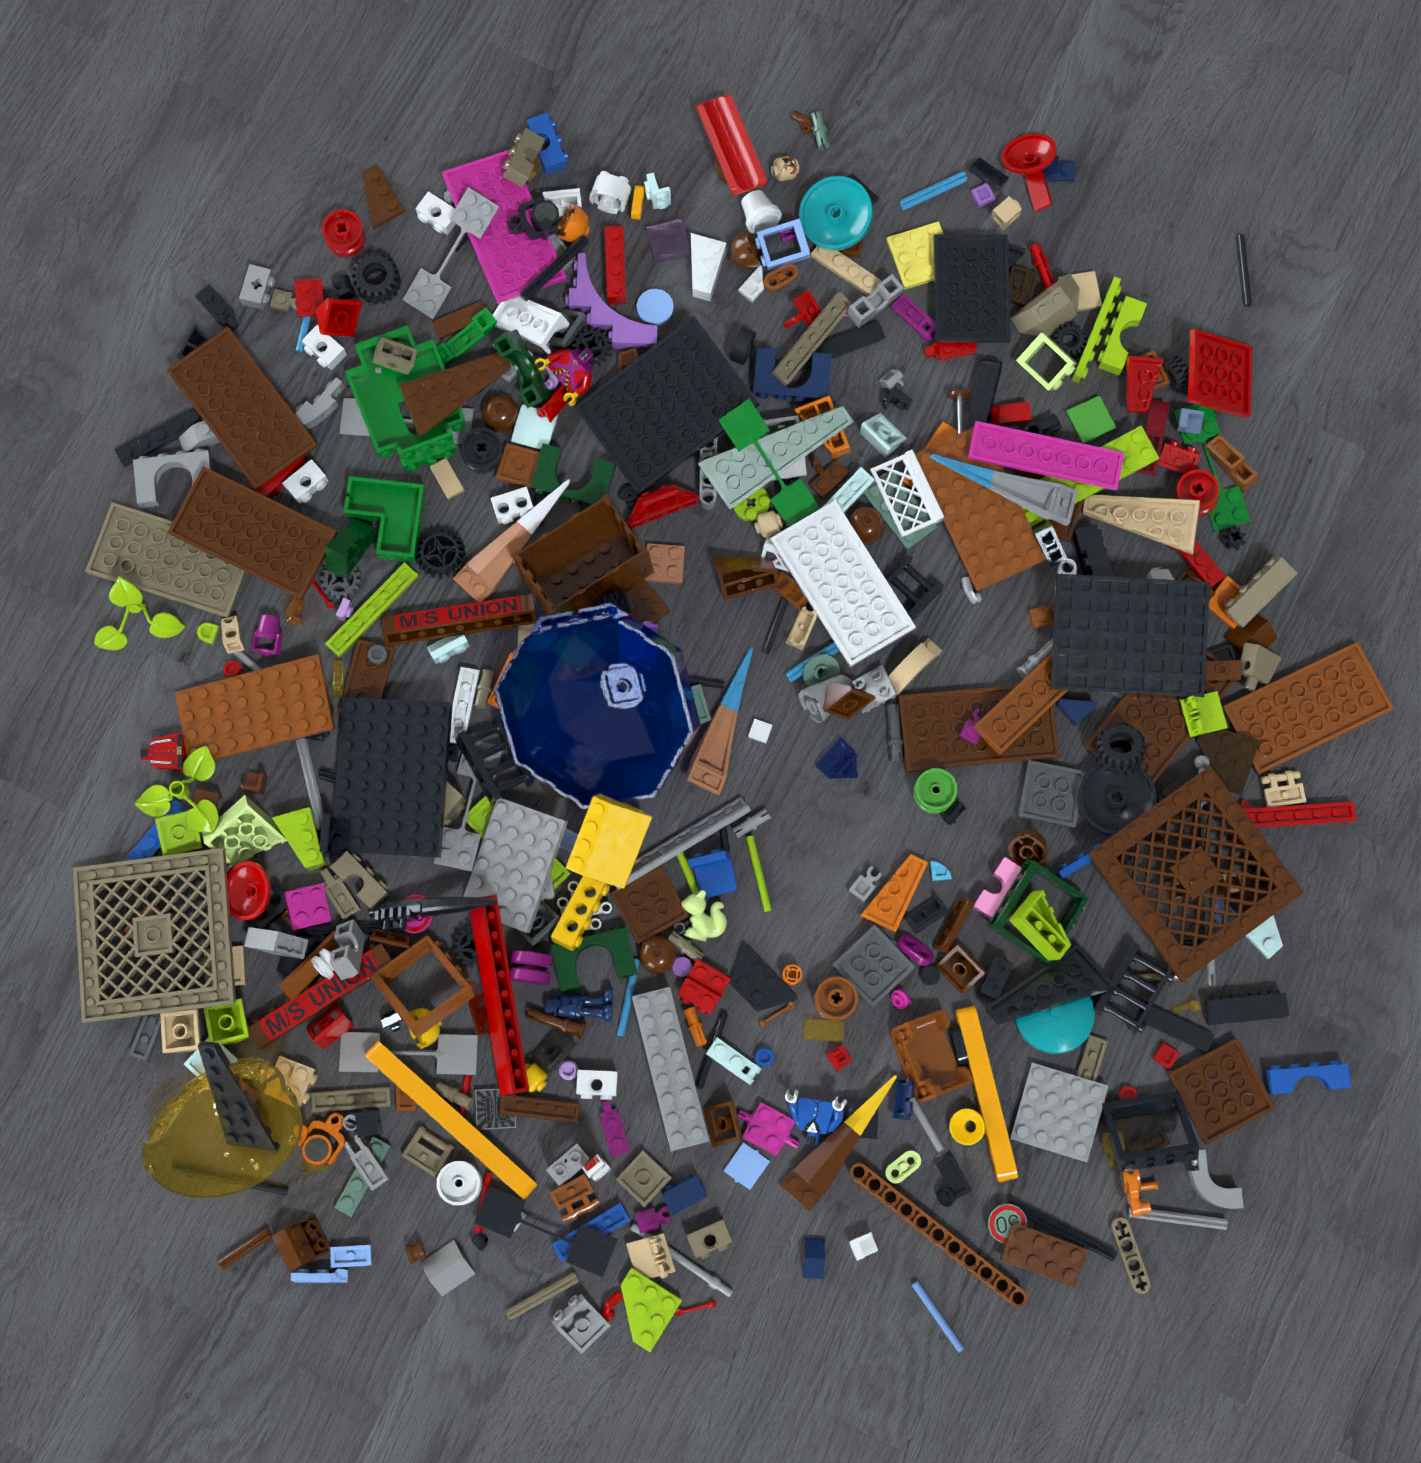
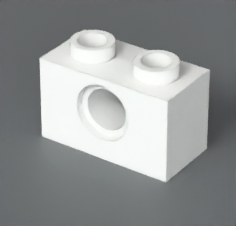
[415,191,456,235]
[302,325,347,371]
[282,459,328,505]
[576,1070,618,1100]

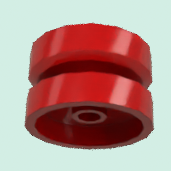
[322,209,366,257]
[1177,469,1219,517]

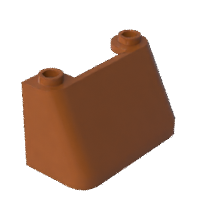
[891,1009,974,1103]

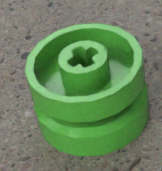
[913,768,957,814]

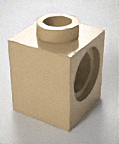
[991,196,1022,230]

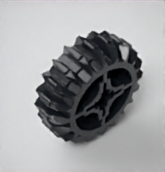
[416,528,466,579]

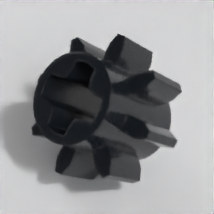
[1222,527,1246,551]

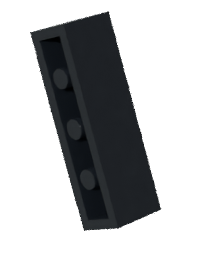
[1204,990,1289,1025]

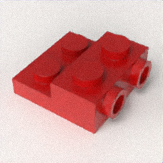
[677,958,732,1014]

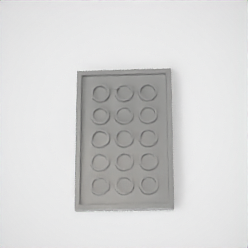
[464,798,568,933]

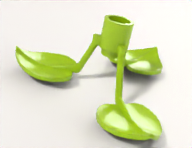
[94,576,185,651]
[135,746,219,833]

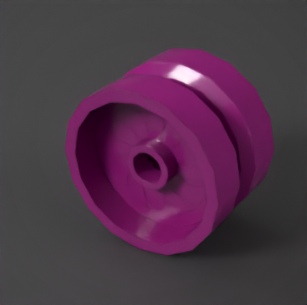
[509,951,553,985]

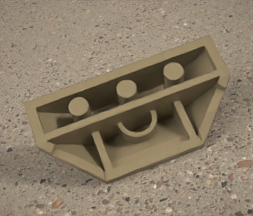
[1010,273,1080,336]

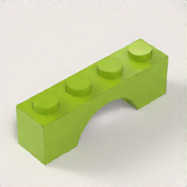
[1097,296,1147,376]

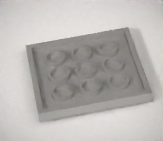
[1010,1063,1108,1163]

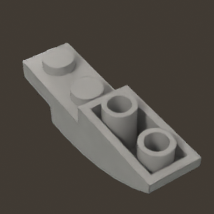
[295,377,345,430]

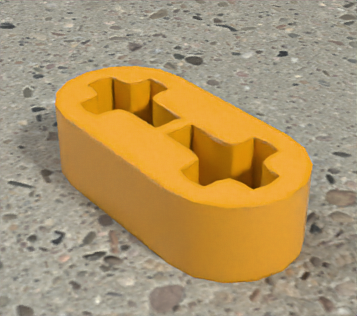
[631,185,645,220]

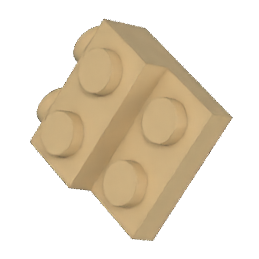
[265,1056,318,1107]

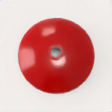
[1002,133,1057,175]
[227,861,271,920]

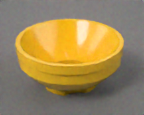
[950,1109,986,1145]

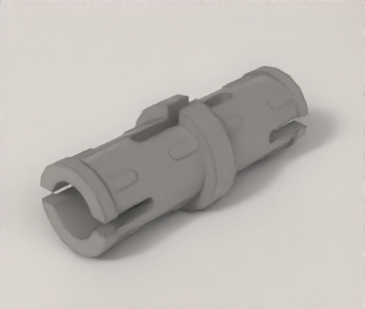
[732,808,771,839]

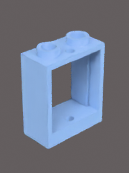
[755,219,810,271]

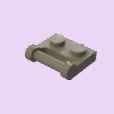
[402,1125,455,1177]

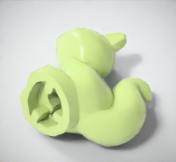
[682,890,727,942]

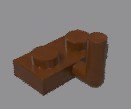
[809,457,849,499]

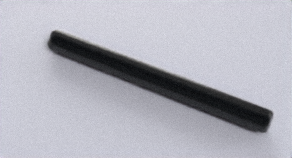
[1007,1199,1117,1261]

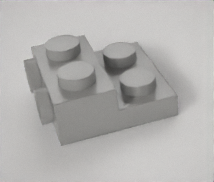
[552,1294,611,1354]

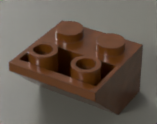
[272,1215,330,1272]

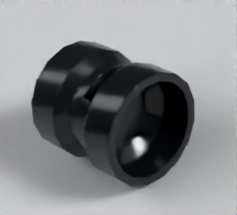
[332,275,356,300]

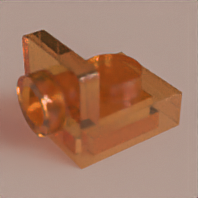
[284,597,305,627]

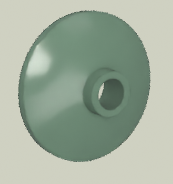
[803,654,840,687]

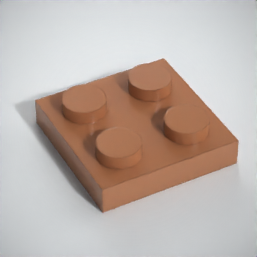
[644,544,685,584]

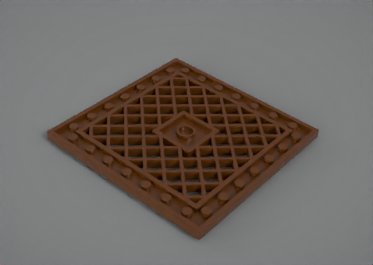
[1088,766,1304,982]

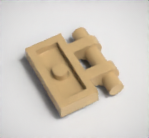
[1260,770,1306,807]

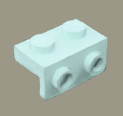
[644,173,671,209]
[427,635,470,664]

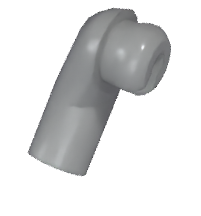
[961,577,982,604]

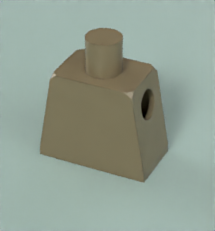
[1240,643,1281,691]

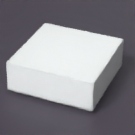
[748,719,773,744]

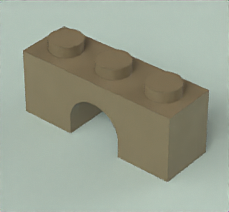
[502,128,545,188]
[330,851,389,910]

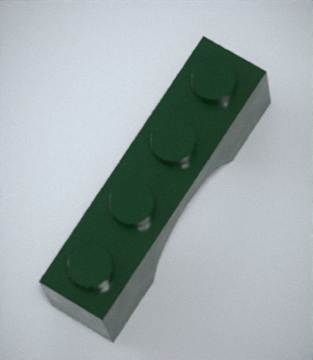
[493,329,551,409]

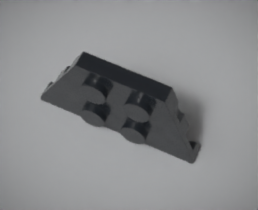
[730,943,798,1012]

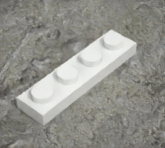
[450,667,480,744]

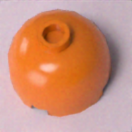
[556,203,590,242]

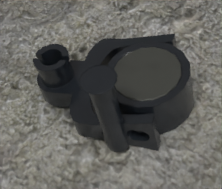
[508,196,559,240]

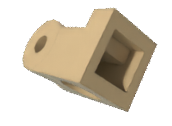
[221,615,245,654]

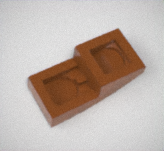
[772,571,808,611]

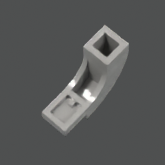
[1188,1150,1244,1209]

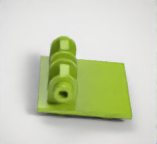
[1180,691,1228,737]

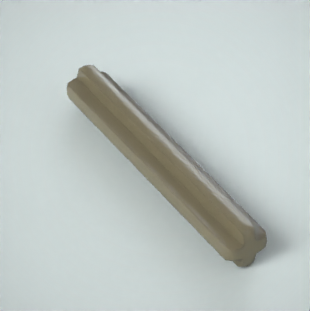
[506,1272,579,1320]

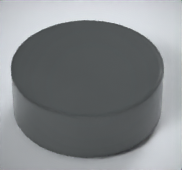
[368,645,388,665]

